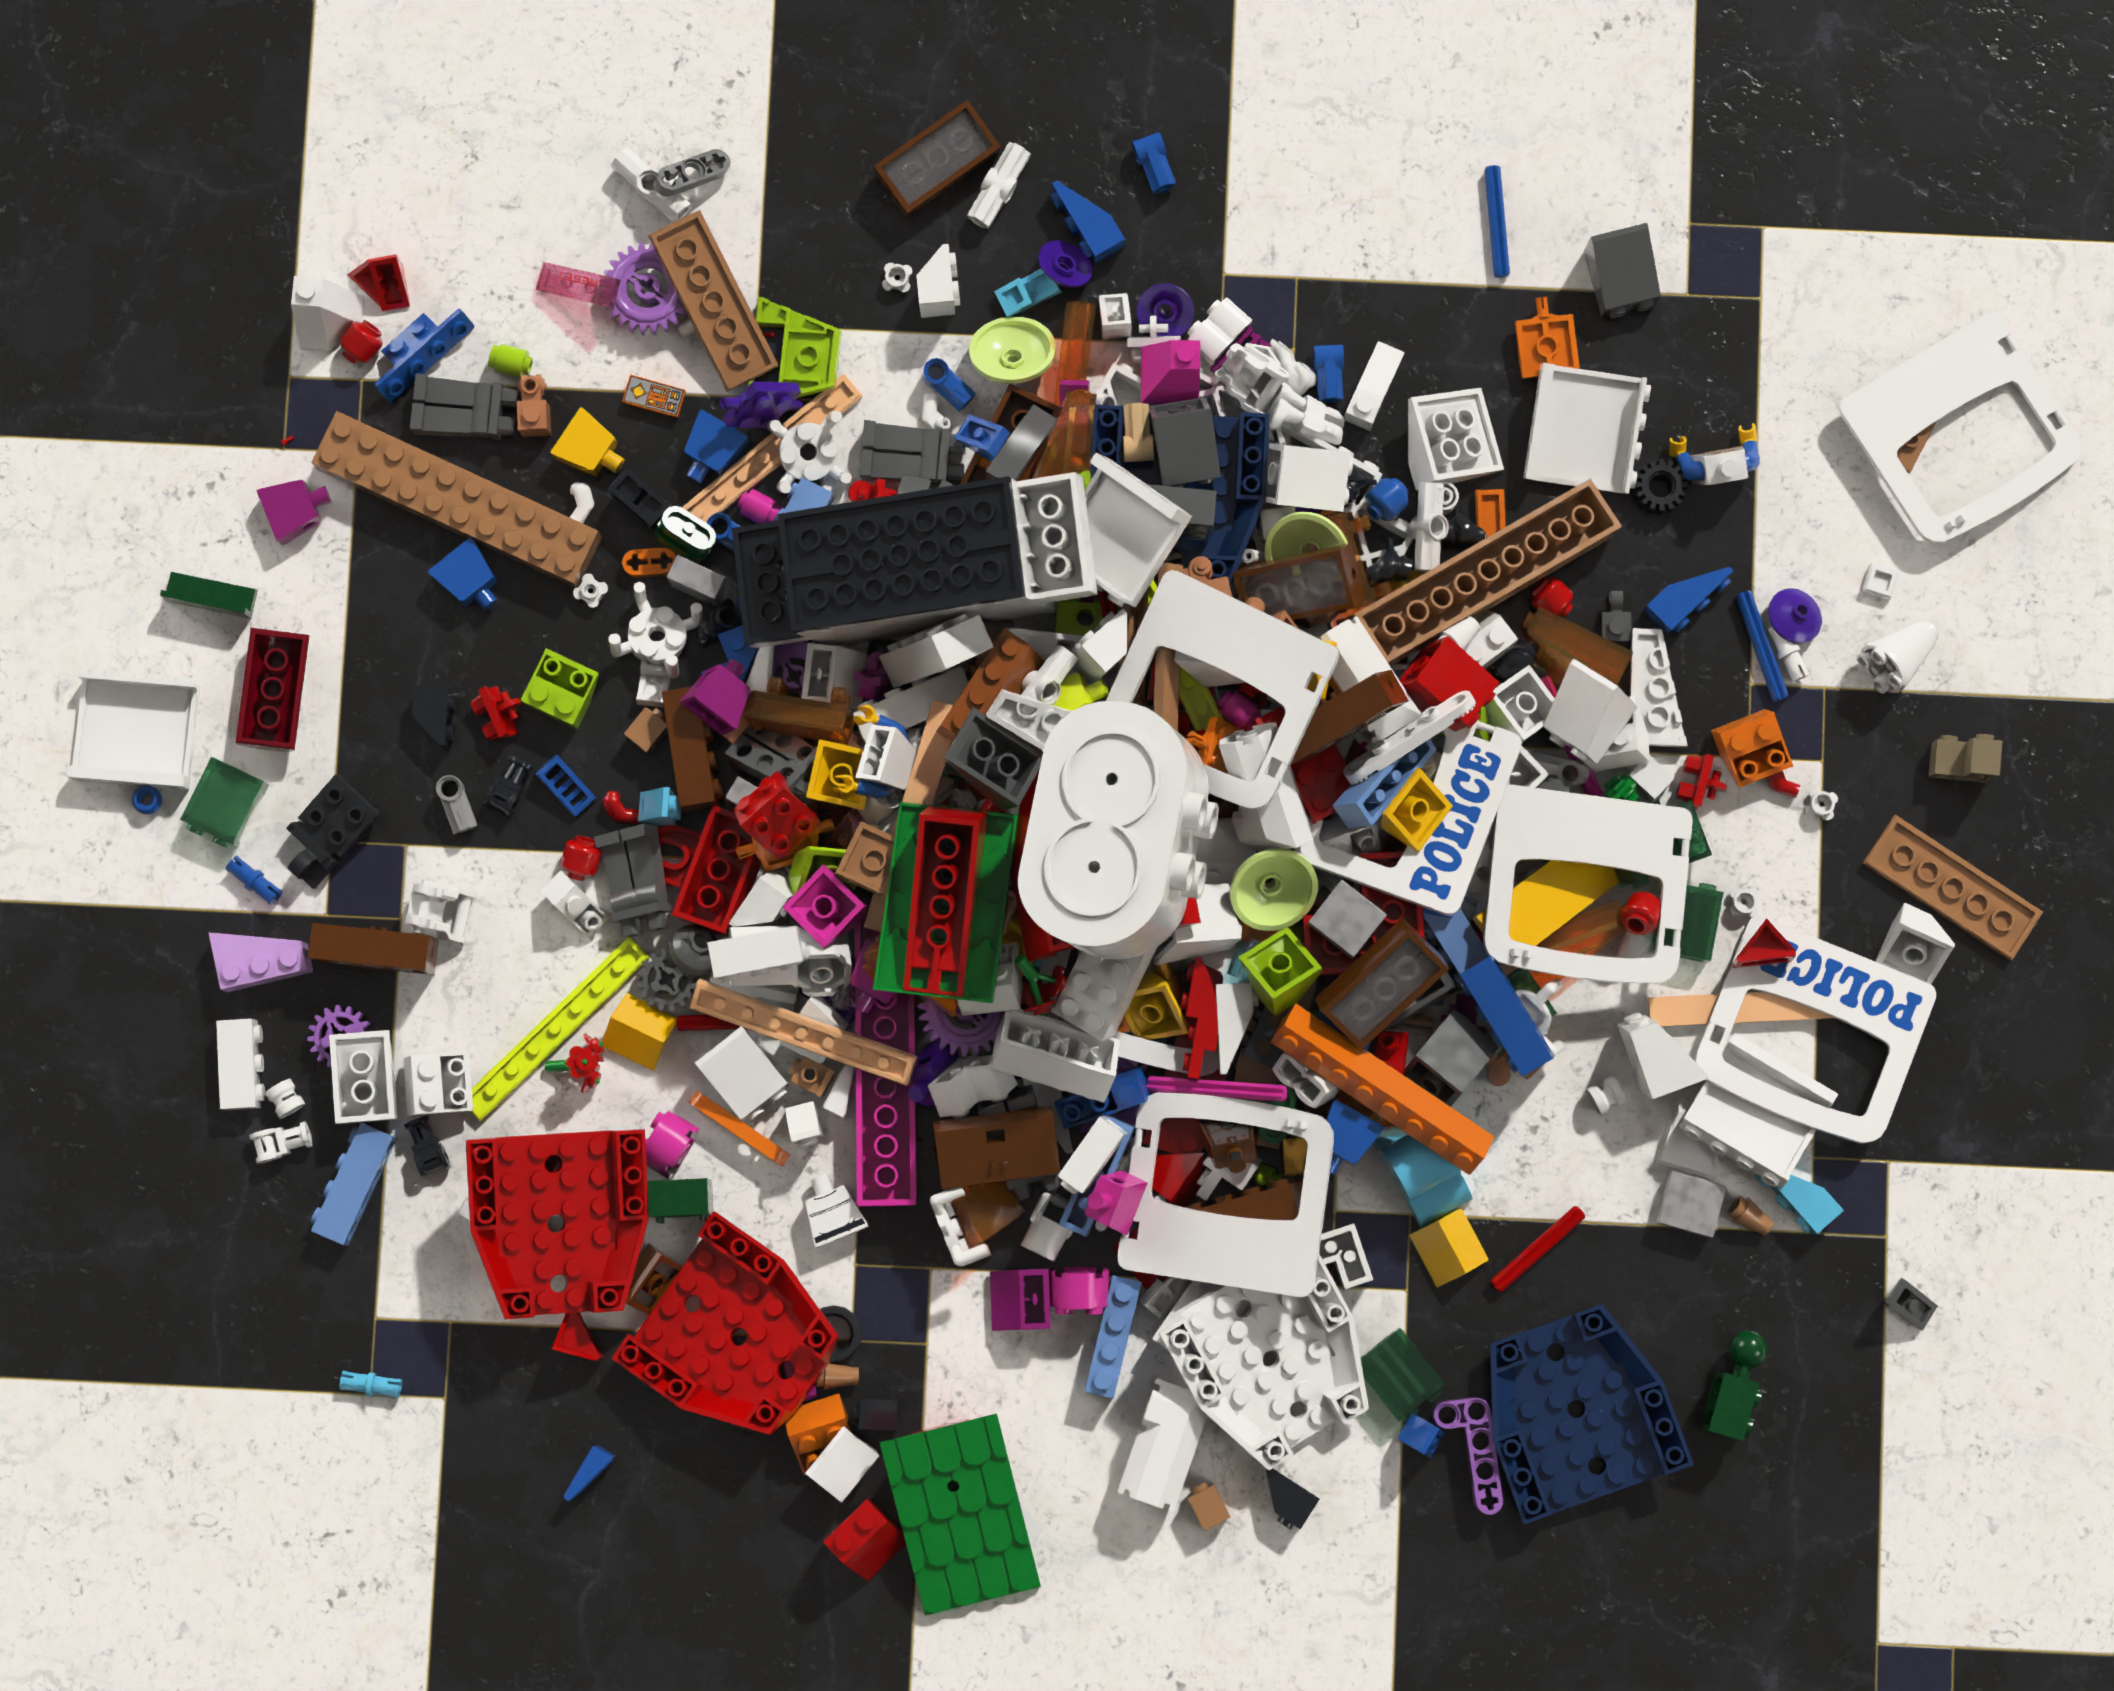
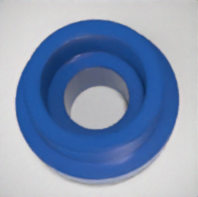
[132,785,162,815]

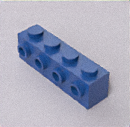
[1459,955,1555,1077]

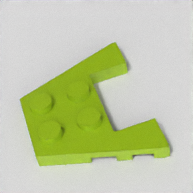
[748,297,842,398]

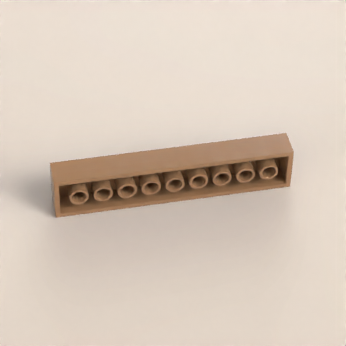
[311,411,602,588]
[1350,478,1622,666]

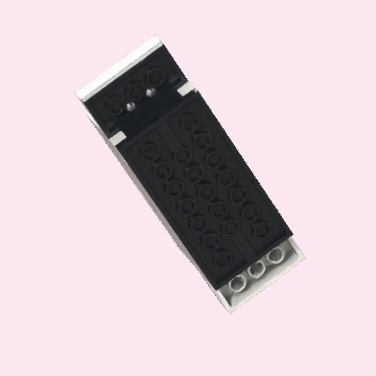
[731,472,1098,648]

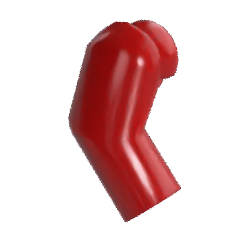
[1766,771,1800,798]
[602,791,640,825]

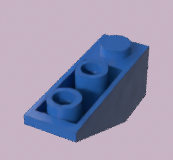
[1050,181,1125,263]
[1643,567,1734,635]
[1054,1066,1152,1129]

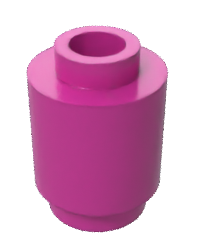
[737,489,783,524]
[1217,689,1262,731]

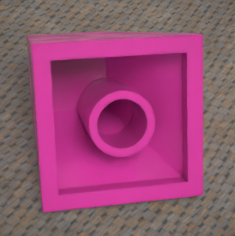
[1141,340,1200,405]
[783,864,870,949]

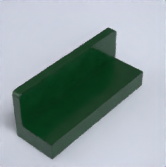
[160,572,258,619]

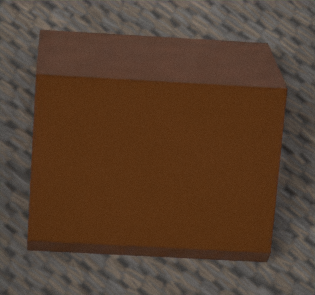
[626,1243,683,1315]

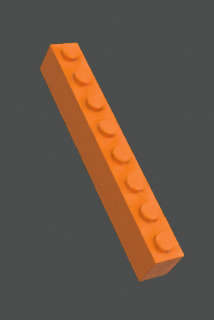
[1271,1003,1494,1175]

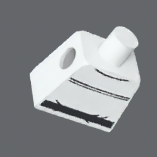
[805,1174,869,1248]

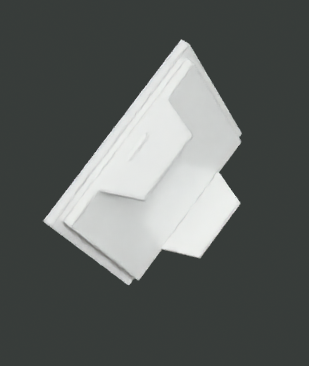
[1655,1106,1719,1179]

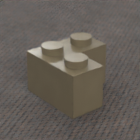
[1929,734,2002,783]

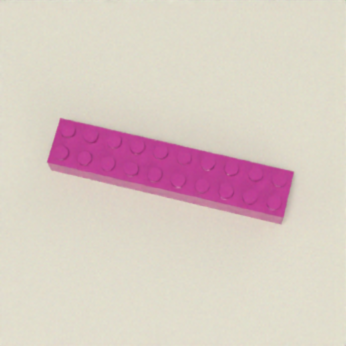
[855,912,917,1207]

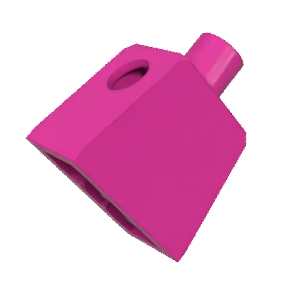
[1085,1171,1148,1235]

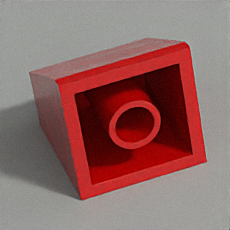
[1399,636,1500,732]
[823,1496,906,1581]

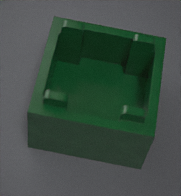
[647,1178,713,1224]

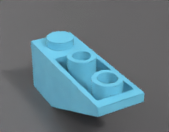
[638,787,682,826]
[1755,1174,1844,1234]

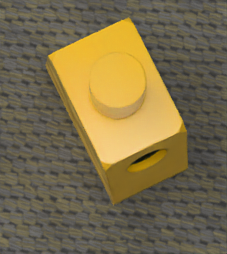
[550,407,625,476]

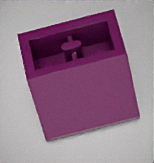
[990,1269,1051,1331]

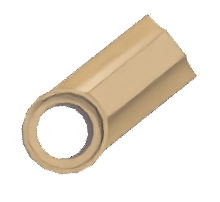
[1123,403,1154,462]

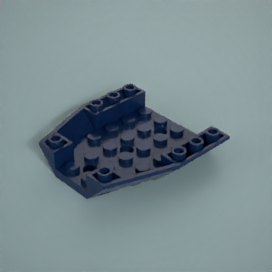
[1090,404,1270,586]
[1490,1304,1694,1524]

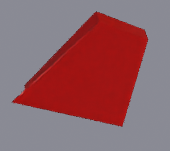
[347,254,410,311]
[1732,918,1796,968]
[1152,1153,1204,1208]
[551,1312,604,1361]

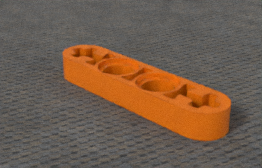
[689,1090,790,1167]

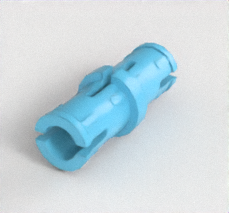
[339,1371,402,1398]

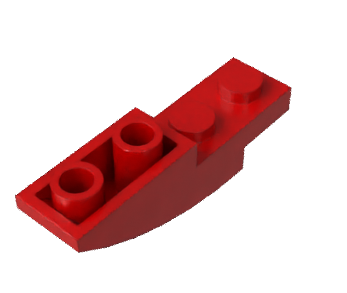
[1180,957,1218,1079]

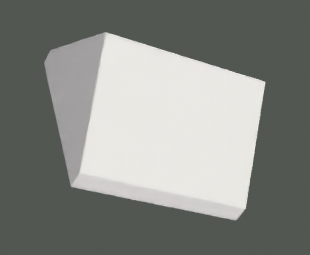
[806,1426,879,1503]

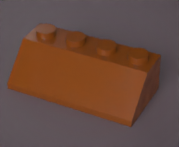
[936,628,1045,742]

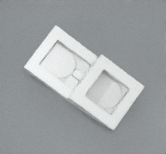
[636,659,670,708]

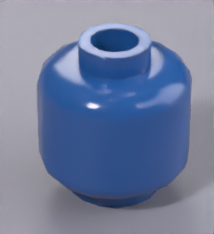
[1365,478,1409,521]

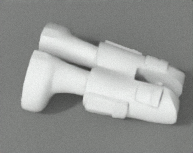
[1266,382,1345,445]

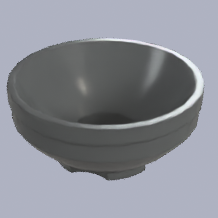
[668,925,718,976]

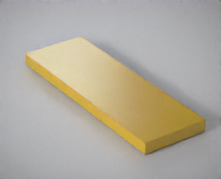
[1472,860,1632,967]

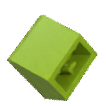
[520,648,599,730]

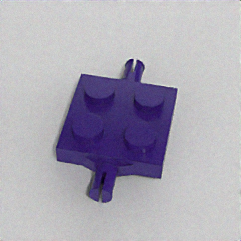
[719,382,803,429]

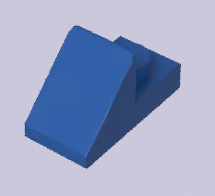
[954,414,1010,462]
[1398,1414,1445,1459]

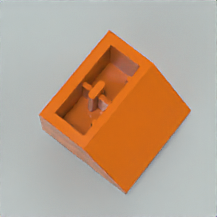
[1711,709,1793,788]
[785,1393,853,1475]

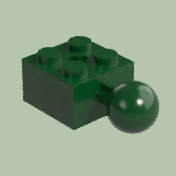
[1699,1330,1768,1441]

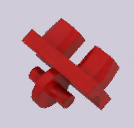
[848,478,897,502]
[470,686,522,740]
[1675,754,1727,810]
[1375,1031,1409,1075]

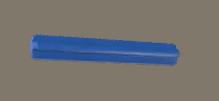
[1484,165,1510,278]
[1736,591,1788,702]

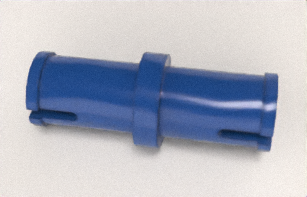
[226,856,283,905]

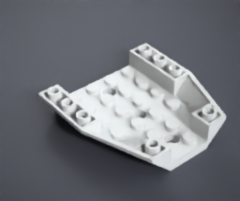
[1158,1254,1369,1470]

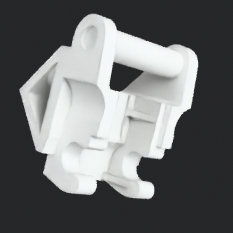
[1211,343,1290,414]
[403,880,476,944]

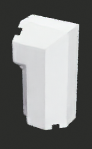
[1321,616,1422,751]
[1219,722,1313,851]
[728,926,852,997]
[1117,1378,1207,1512]

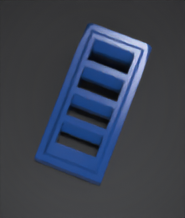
[534,754,596,817]
[564,1445,616,1501]

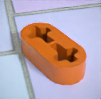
[622,548,676,578]

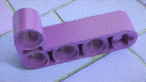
[1432,1397,1503,1515]

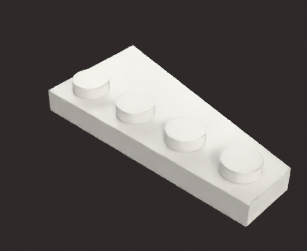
[1629,628,1688,748]
[986,689,1072,751]

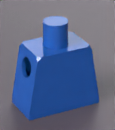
[684,409,750,484]
[428,537,498,611]
[1326,1099,1385,1175]

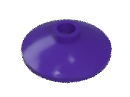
[1038,241,1092,288]
[1137,284,1194,337]
[1768,588,1822,644]

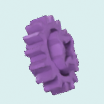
[307,1005,371,1068]

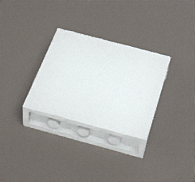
[1523,363,1651,494]
[1085,453,1192,607]
[66,669,200,790]
[1679,1033,1838,1189]

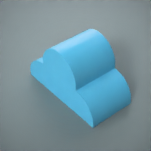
[1372,1116,1473,1228]

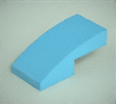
[994,269,1062,317]

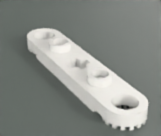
[1343,691,1476,785]

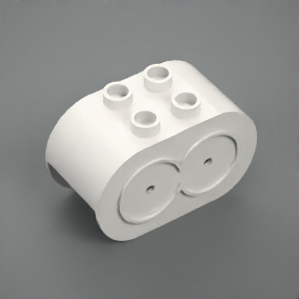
[1018,701,1219,959]

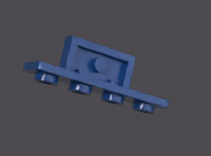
[374,308,475,403]

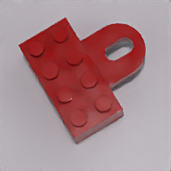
[658,805,761,937]

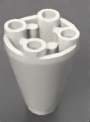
[1856,620,1939,694]

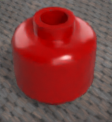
[339,320,383,364]
[1530,576,1573,620]
[561,835,602,881]
[1621,891,1661,935]

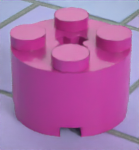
[645,1110,700,1179]
[1050,1266,1109,1315]

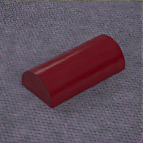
[235,628,310,752]

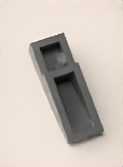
[986,405,1058,481]

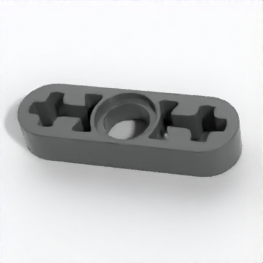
[653,149,731,196]

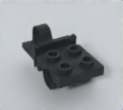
[286,774,381,889]

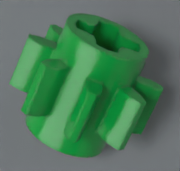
[1604,773,1640,801]

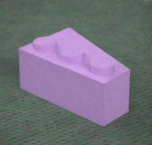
[208,932,313,992]

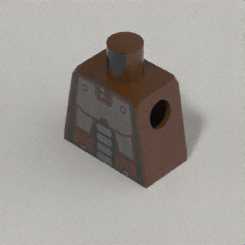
[1198,1119,1258,1173]

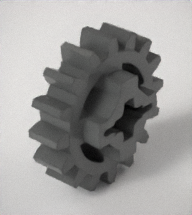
[636,949,701,1013]

